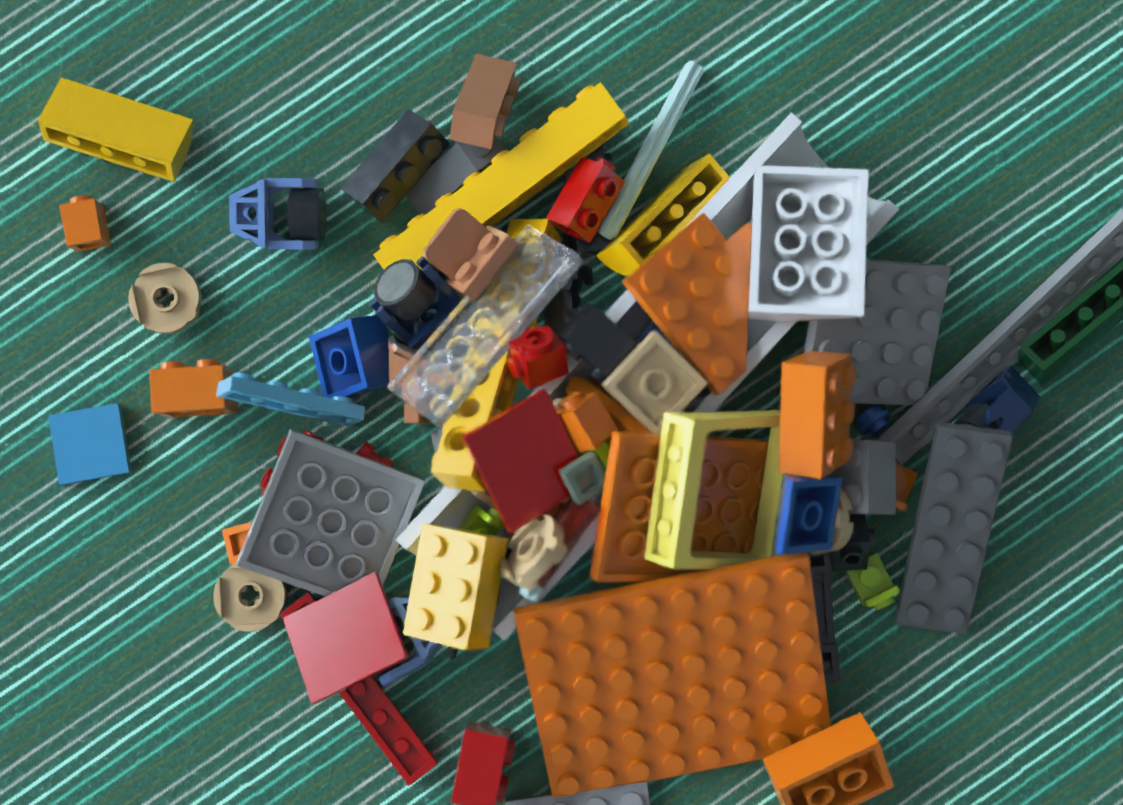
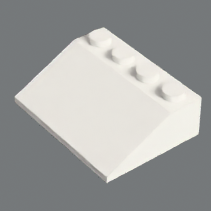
[748,166,868,321]

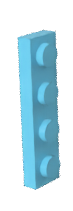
[217,373,365,426]

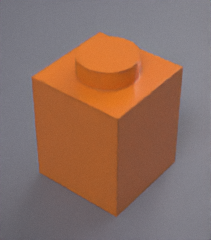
[59,195,111,252]
[557,392,618,453]

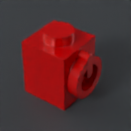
[507,326,569,390]

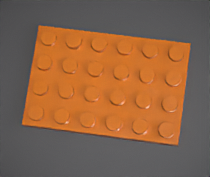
[590,431,781,582]

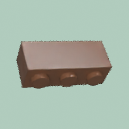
[449,54,520,149]

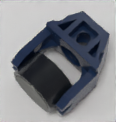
[369,256,469,354]
[953,365,1040,435]

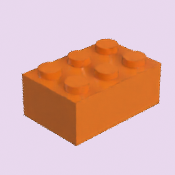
[779,350,856,479]
[762,712,894,805]

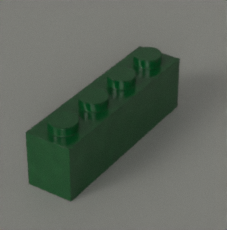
[1018,261,1123,386]

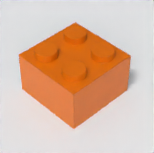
[150,359,238,418]

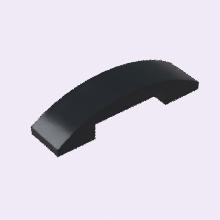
[806,552,840,682]

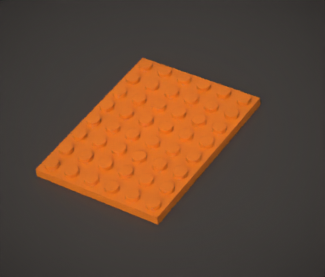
[513,552,831,798]

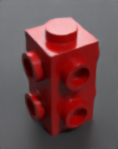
[546,157,625,243]

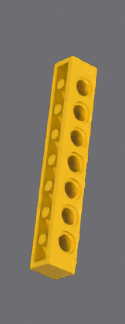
[431,219,562,491]

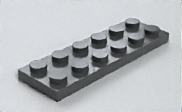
[894,421,1013,634]

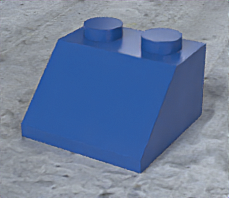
[309,315,390,399]
[774,474,842,555]

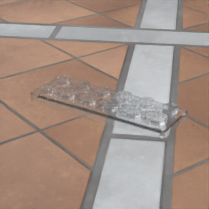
[387,224,583,428]

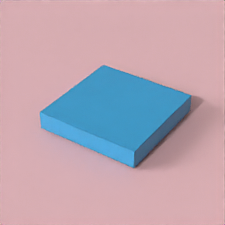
[48,403,132,485]

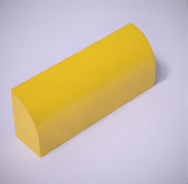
[38,77,193,182]
[596,153,730,276]

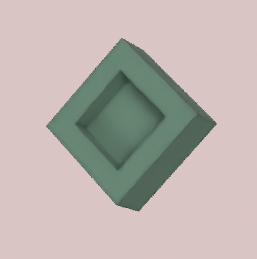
[559,452,606,505]

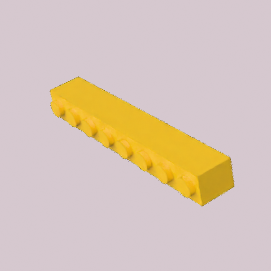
[373,82,630,269]

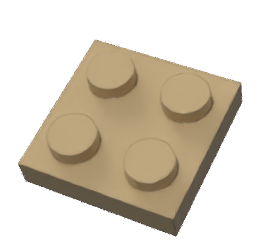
[602,331,708,435]

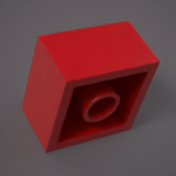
[451,721,515,805]

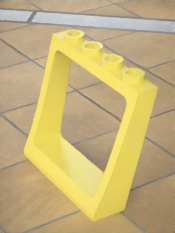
[644,410,784,569]

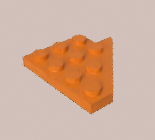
[622,212,752,396]

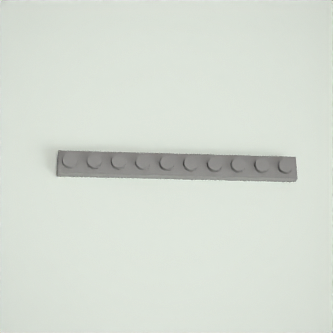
[878,208,1123,466]

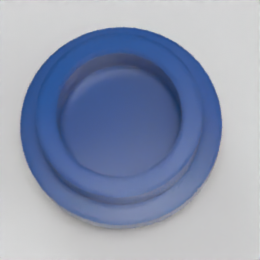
[856,405,891,437]

